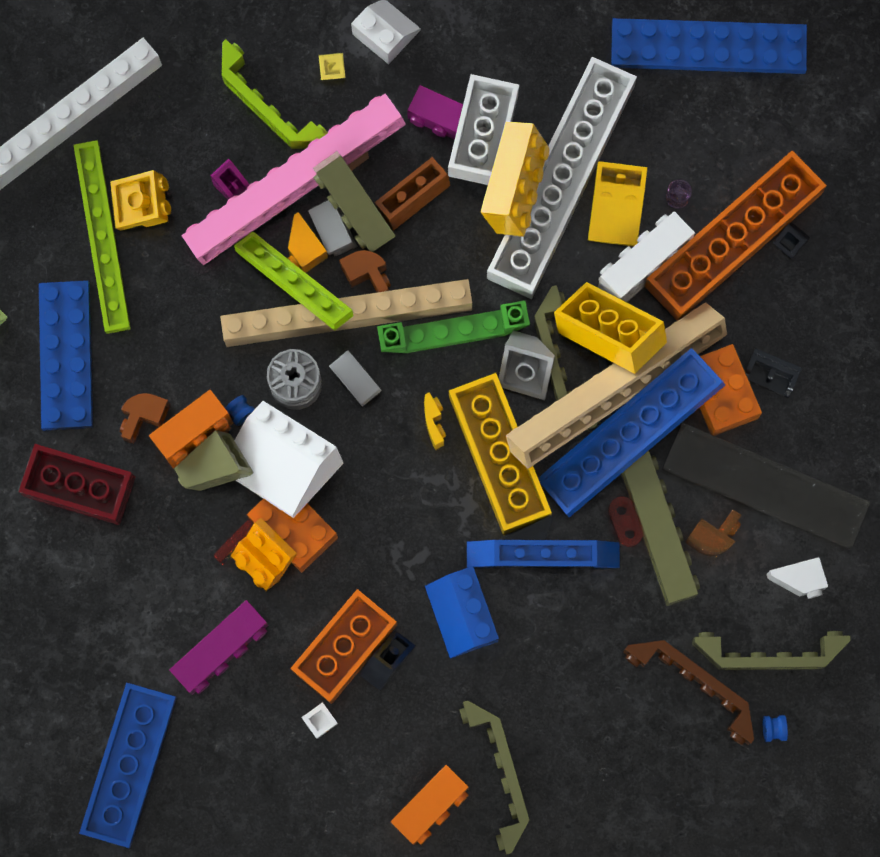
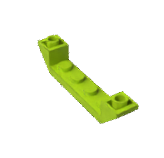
[222,39,328,149]

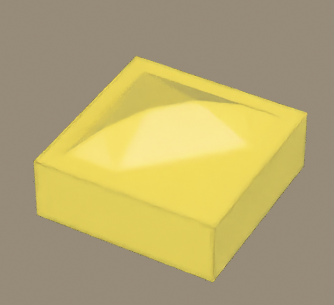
[319,53,345,80]

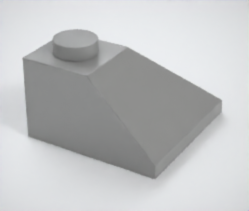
[499,330,555,400]

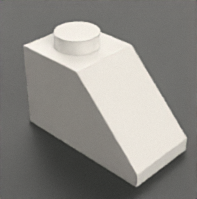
[767,557,828,599]

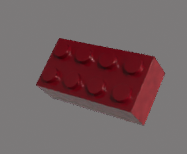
[18,444,136,525]

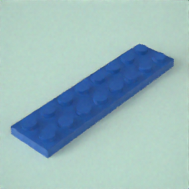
[611,18,807,74]
[538,348,725,517]

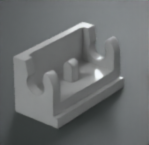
[308,200,358,256]

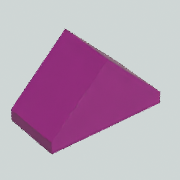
[210,159,250,200]

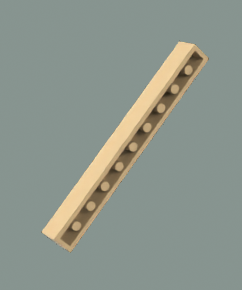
[220,279,472,347]
[506,302,727,469]

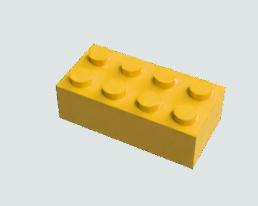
[481,121,549,237]
[554,282,667,374]

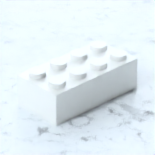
[448,74,519,185]
[598,211,695,302]

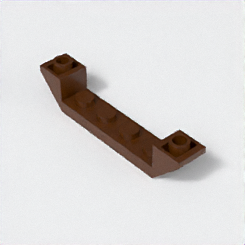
[623,640,754,745]

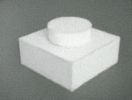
[302,702,338,739]

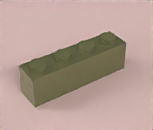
[313,151,395,252]

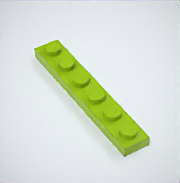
[234,232,353,331]

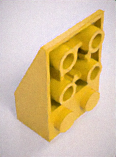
[588,161,647,247]

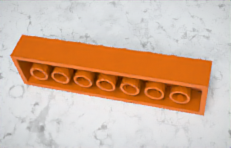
[645,150,827,321]

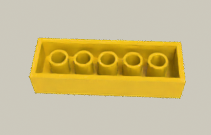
[449,373,552,536]

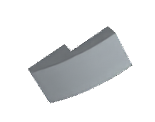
[329,350,382,407]

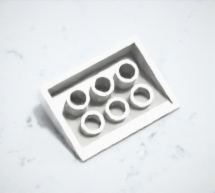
[234,401,343,518]

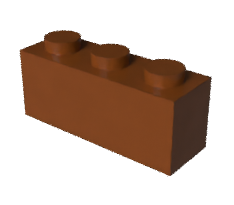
[374,157,450,231]

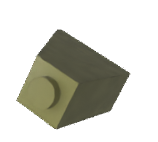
[174,430,254,491]

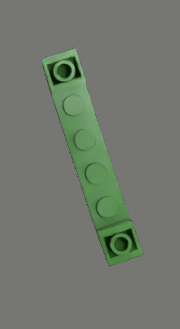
[377,301,530,353]

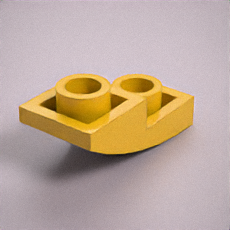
[424,392,446,450]

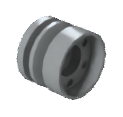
[267,349,322,410]

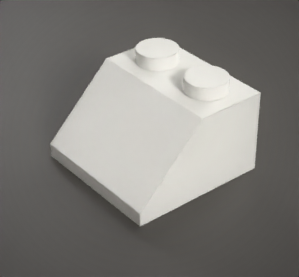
[351,0,421,64]

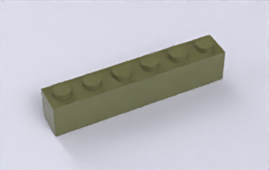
[621,451,700,606]

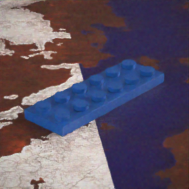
[39,281,93,431]
[79,682,177,848]

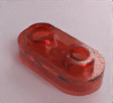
[609,496,643,547]

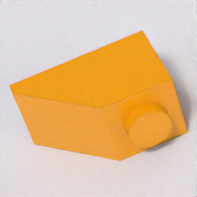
[288,212,328,273]

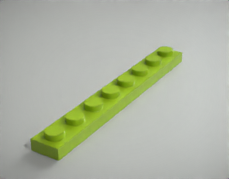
[74,140,131,334]

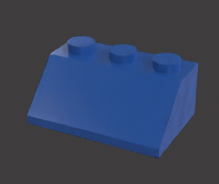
[425,566,499,659]

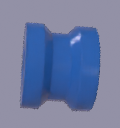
[225,395,255,426]
[763,715,788,742]

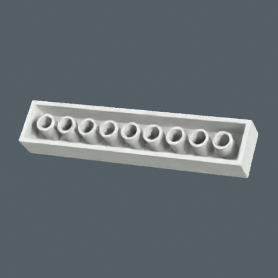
[487,57,637,299]

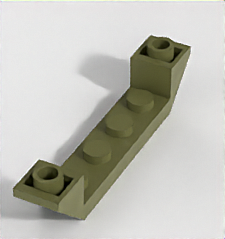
[534,285,600,433]
[692,631,850,670]
[459,701,529,855]

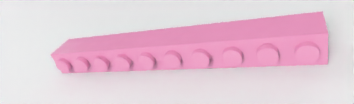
[181,93,406,266]

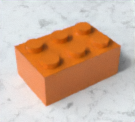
[699,344,762,437]
[149,390,233,468]
[247,499,338,573]
[391,765,469,845]

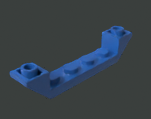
[467,540,620,568]

